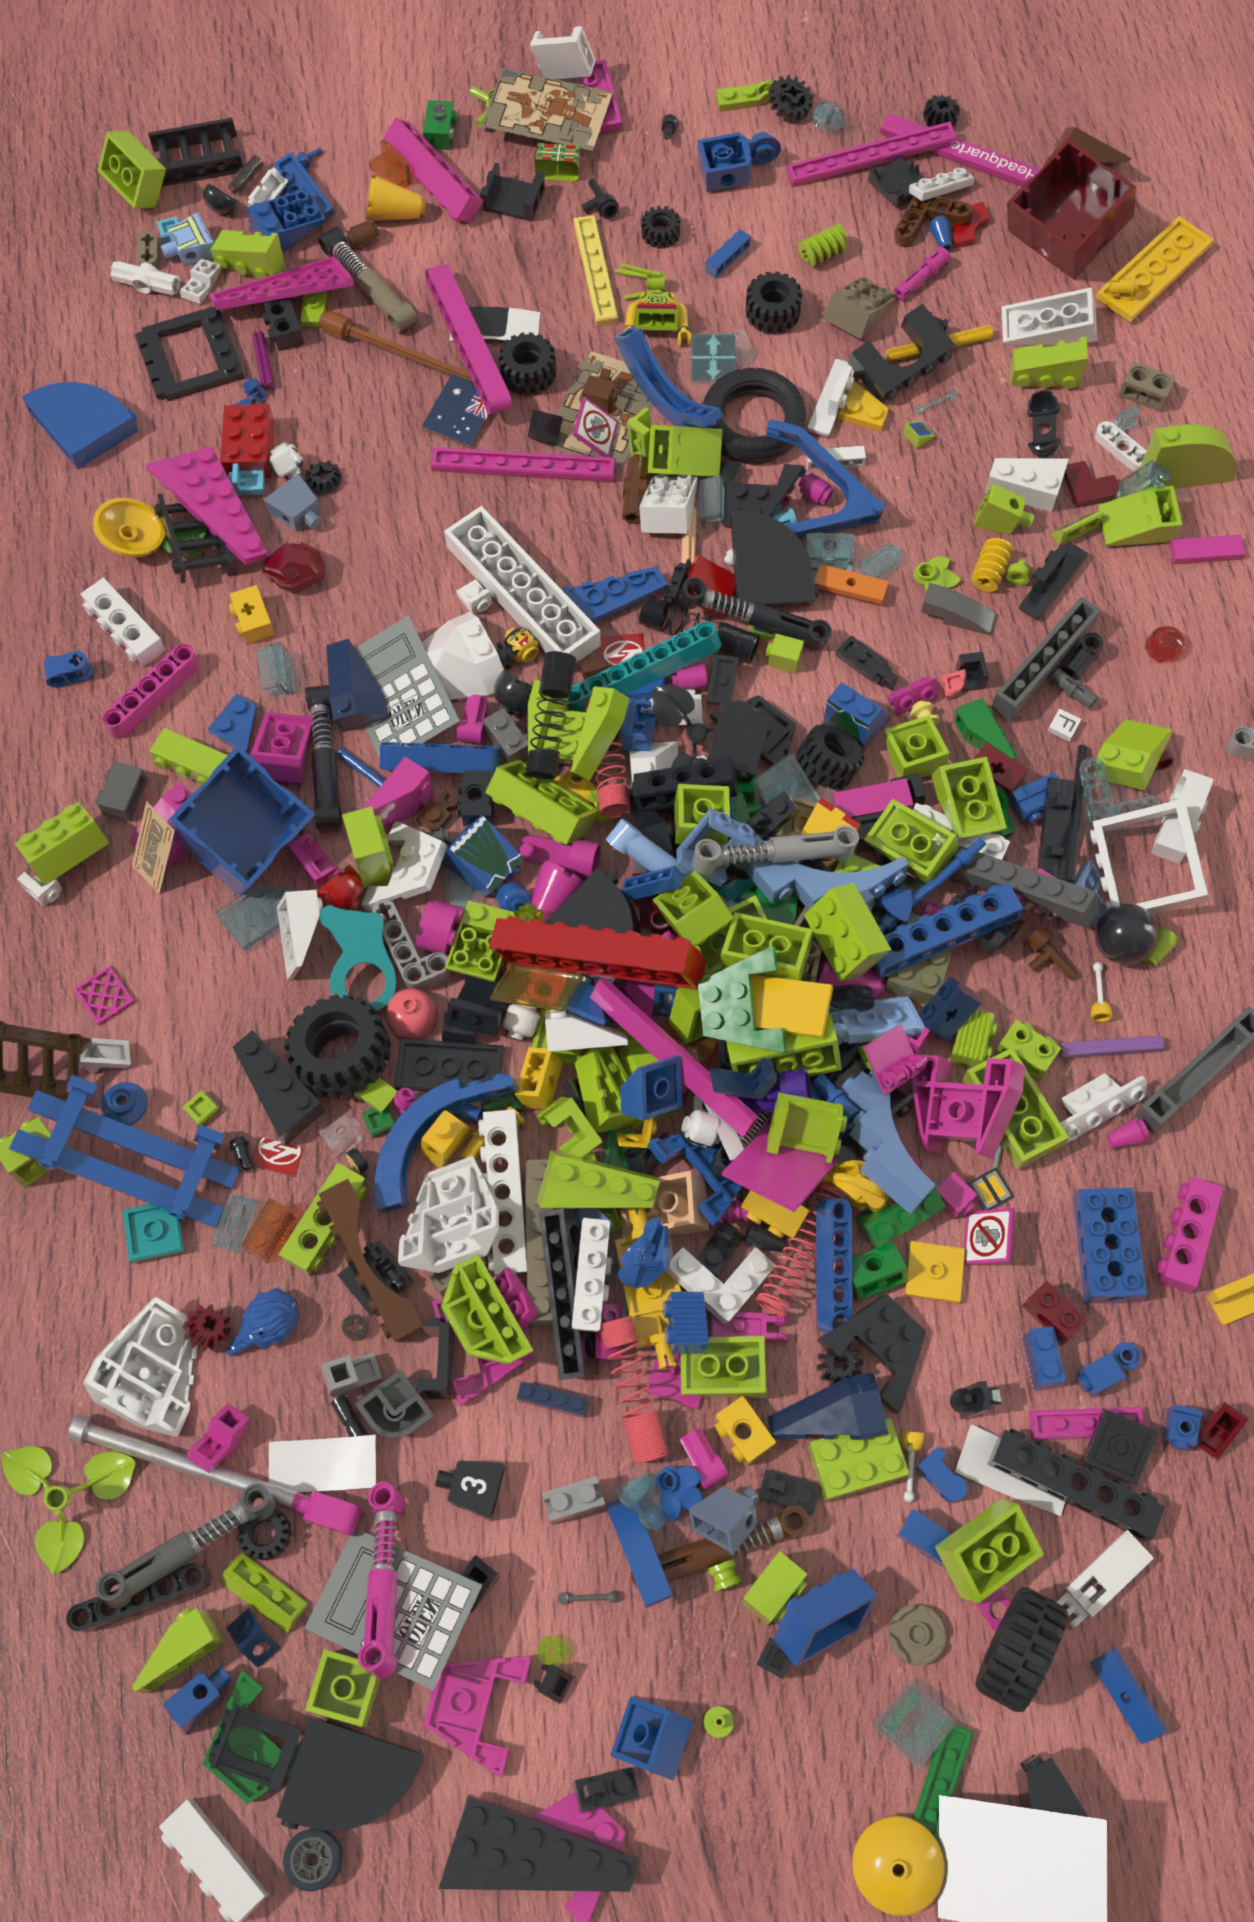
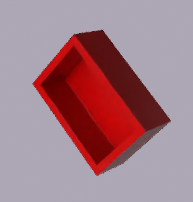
[220,404,275,478]

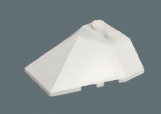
[422,612,504,701]
[398,1156,499,1273]
[83,1297,198,1437]

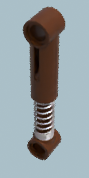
[631,1506,810,1589]

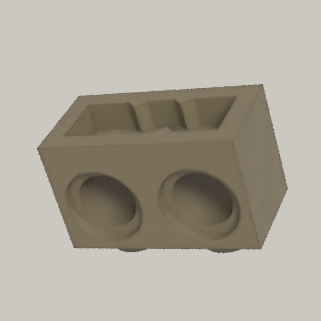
[1119,361,1176,412]

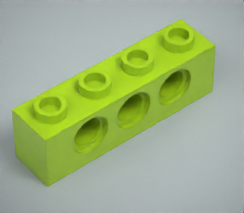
[278,1163,368,1276]

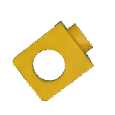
[616,1117,656,1148]

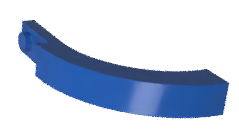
[613,327,723,428]
[375,1073,519,1213]

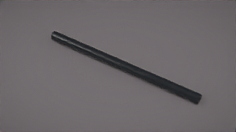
[1064,744,1088,884]

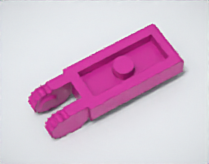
[711,1312,789,1343]

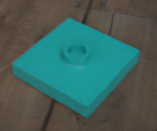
[122,1204,185,1264]

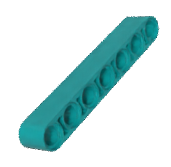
[566,622,721,713]

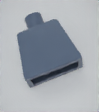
[264,474,321,531]
[689,1487,759,1554]

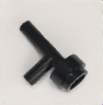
[581,178,619,219]

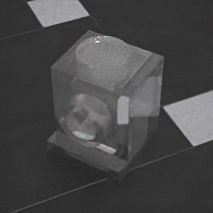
[318,1114,363,1159]

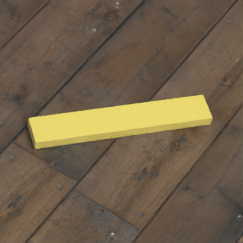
[573,215,618,326]

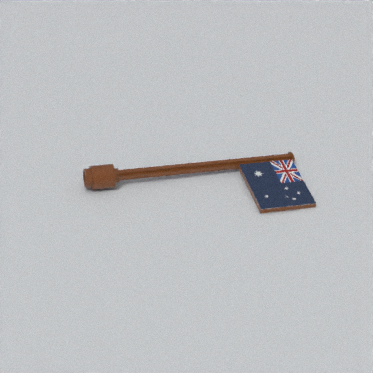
[319,310,508,449]

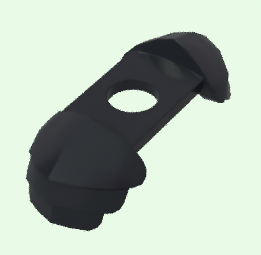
[1027,390,1061,459]

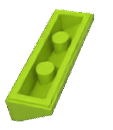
[221,1552,309,1634]

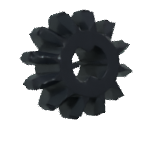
[923,94,960,126]
[816,1344,864,1386]

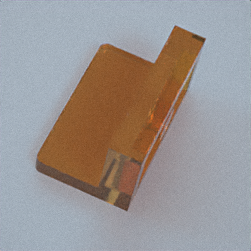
[368,139,412,188]

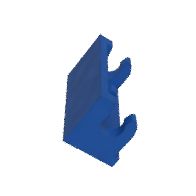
[621,698,656,751]

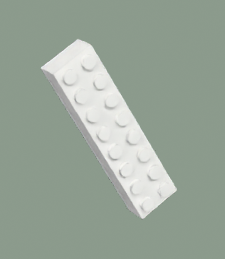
[444,506,601,664]

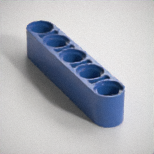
[380,742,500,773]
[816,1198,852,1333]

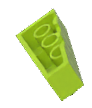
[537,1150,660,1208]

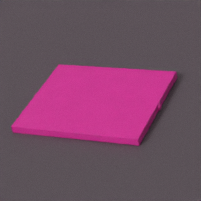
[722,1124,839,1212]

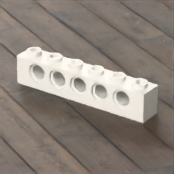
[479,1109,527,1277]

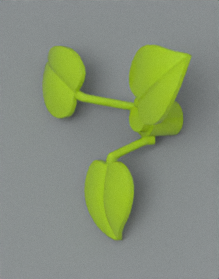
[2,1446,136,1574]

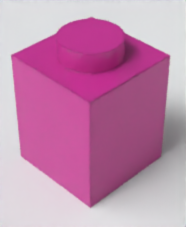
[937,1172,977,1219]

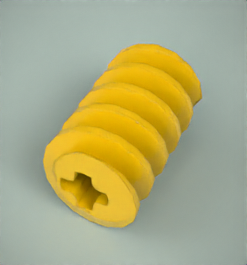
[971,538,1014,592]

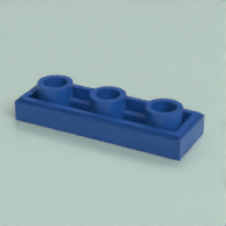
[1090,1648,1167,1744]

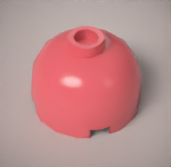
[386,988,438,1039]

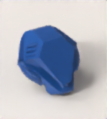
[618,1217,671,1288]

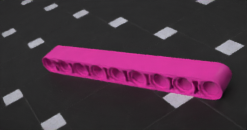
[425,265,512,414]

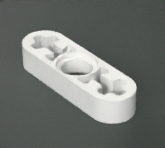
[1095,421,1146,473]

